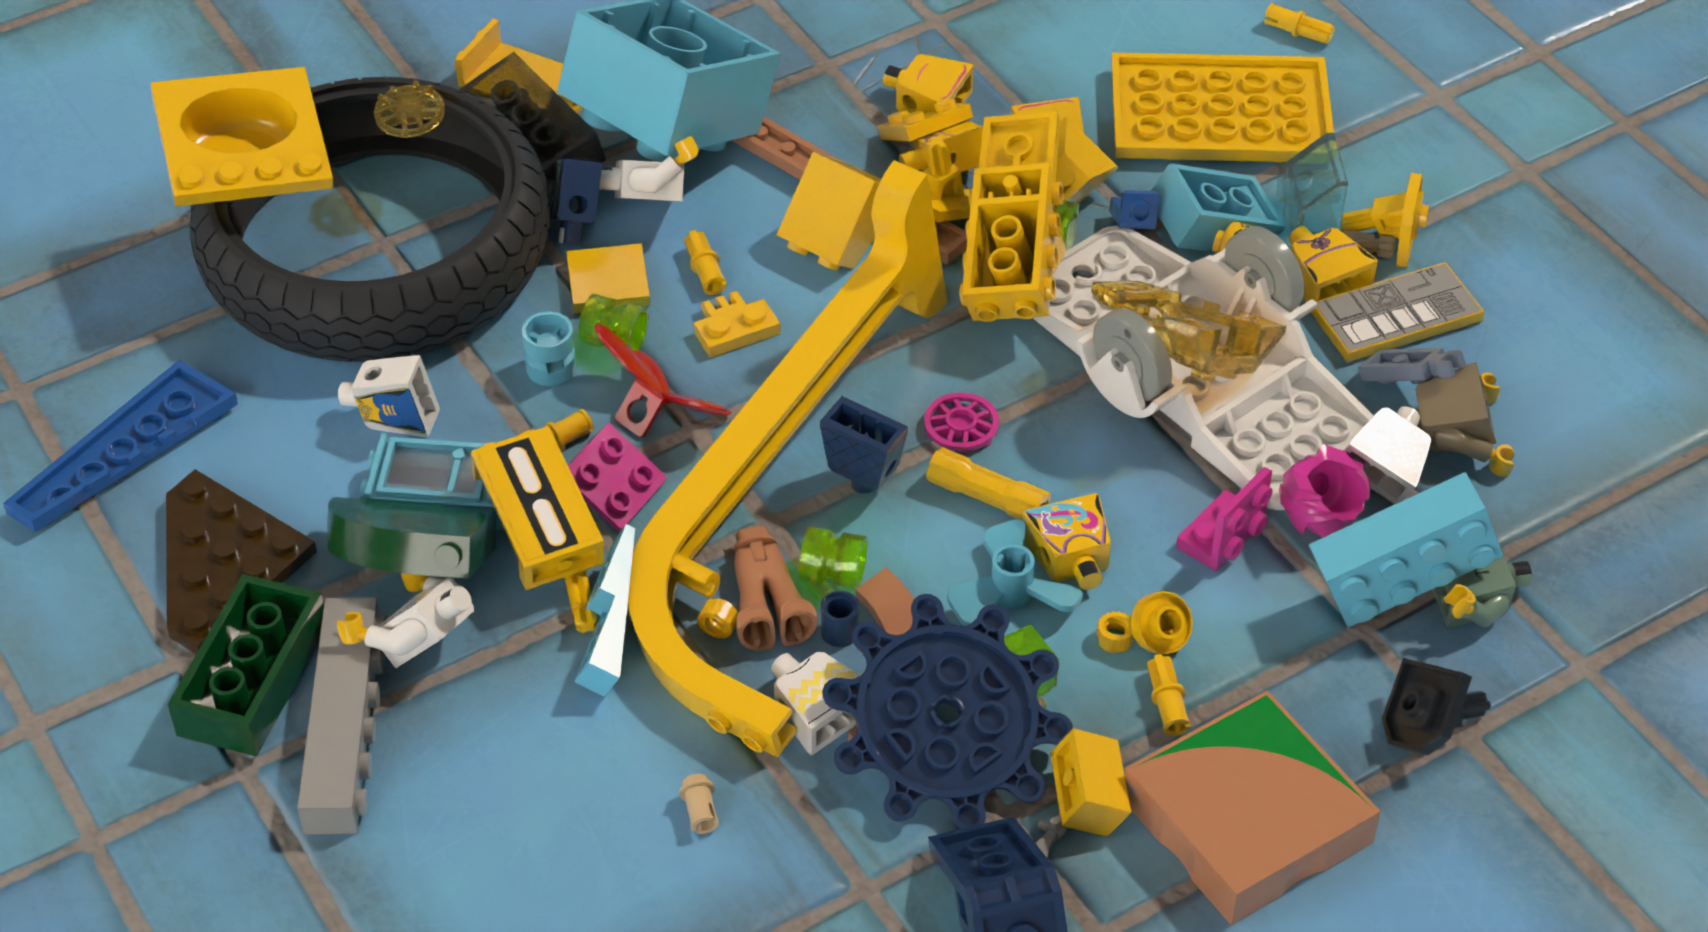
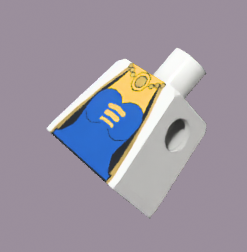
[338,355,440,438]

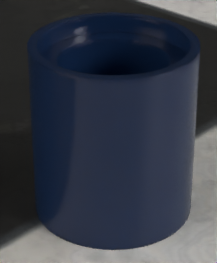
[821,591,859,647]

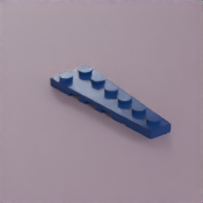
[3,360,238,532]

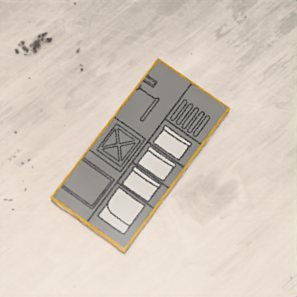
[1311,262,1485,363]

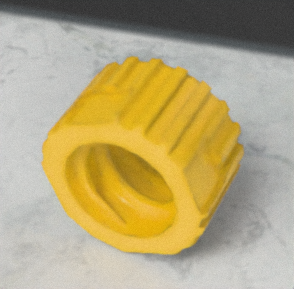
[697,598,739,639]
[1096,611,1134,653]

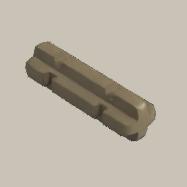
[1322,228,1395,259]

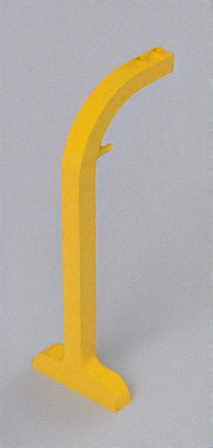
[628,160,948,758]

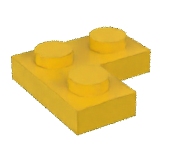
[877,99,974,142]

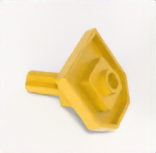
[923,136,970,222]
[1340,173,1429,268]

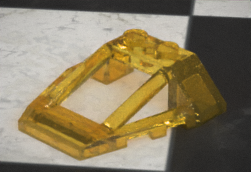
[1091,281,1287,381]

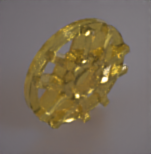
[374,81,445,138]

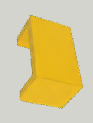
[1050,728,1131,836]

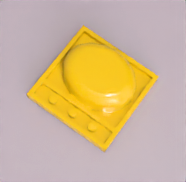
[151,67,333,207]

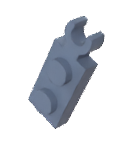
[1358,348,1467,384]

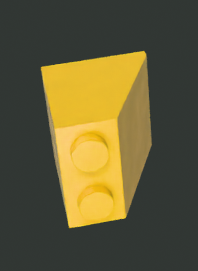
[776,152,881,271]

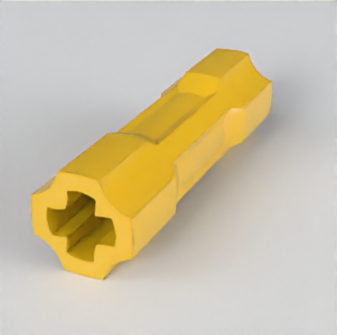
[926,447,1051,521]

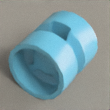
[522,311,577,386]

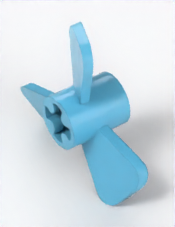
[947,519,1083,626]

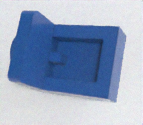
[1109,190,1161,230]

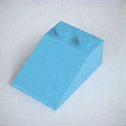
[1151,163,1286,251]

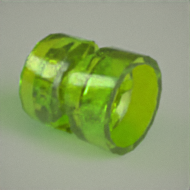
[579,294,649,351]
[798,526,868,589]

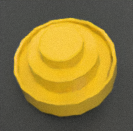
[1130,591,1193,654]

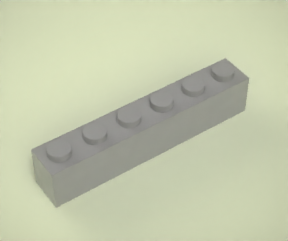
[297,597,387,835]

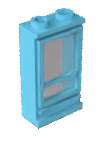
[360,433,505,531]

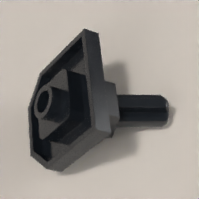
[1381,658,1491,756]

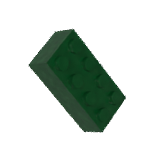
[167,574,324,757]

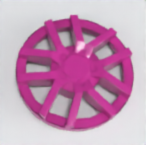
[924,393,999,455]

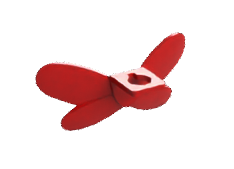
[594,324,731,437]

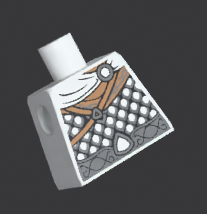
[1344,406,1431,504]

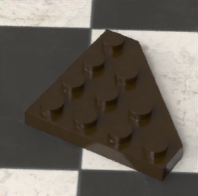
[166,469,317,654]

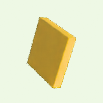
[566,243,650,313]

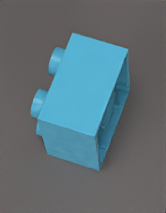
[557,0,781,162]

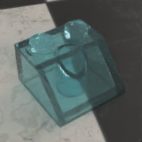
[1277,133,1348,235]

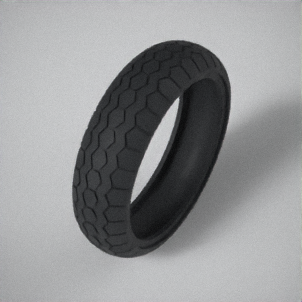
[190,77,550,362]

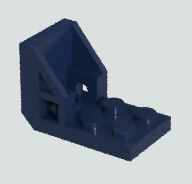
[928,817,1068,932]

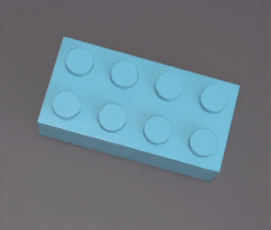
[1309,472,1504,628]

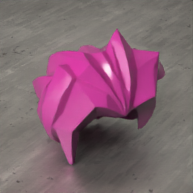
[1278,444,1370,538]

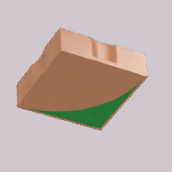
[1125,690,1381,925]

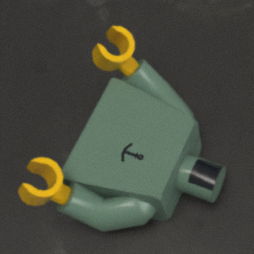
[1432,547,1532,628]

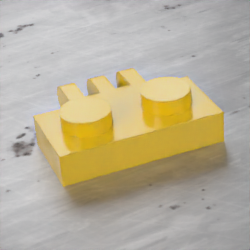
[694,291,780,358]

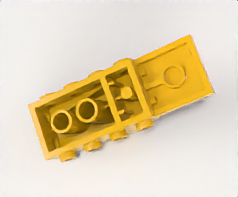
[959,111,1066,322]

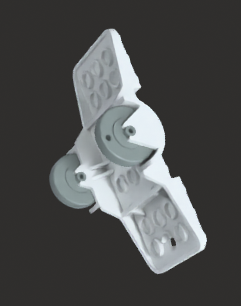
[1033,225,1374,510]

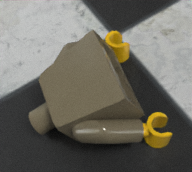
[1415,362,1515,477]

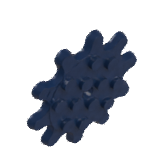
[822,594,1073,829]

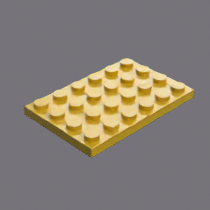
[1111,52,1336,163]

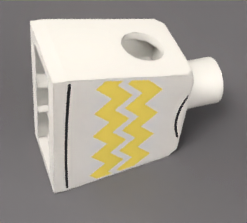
[771,652,860,756]

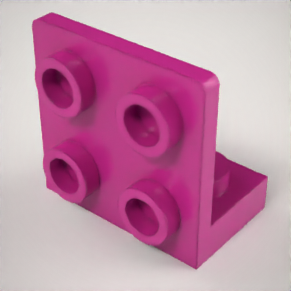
[568,422,666,531]
[1176,467,1273,572]

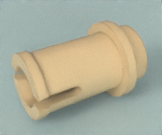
[679,774,719,834]

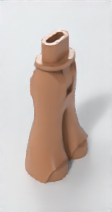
[734,526,818,651]

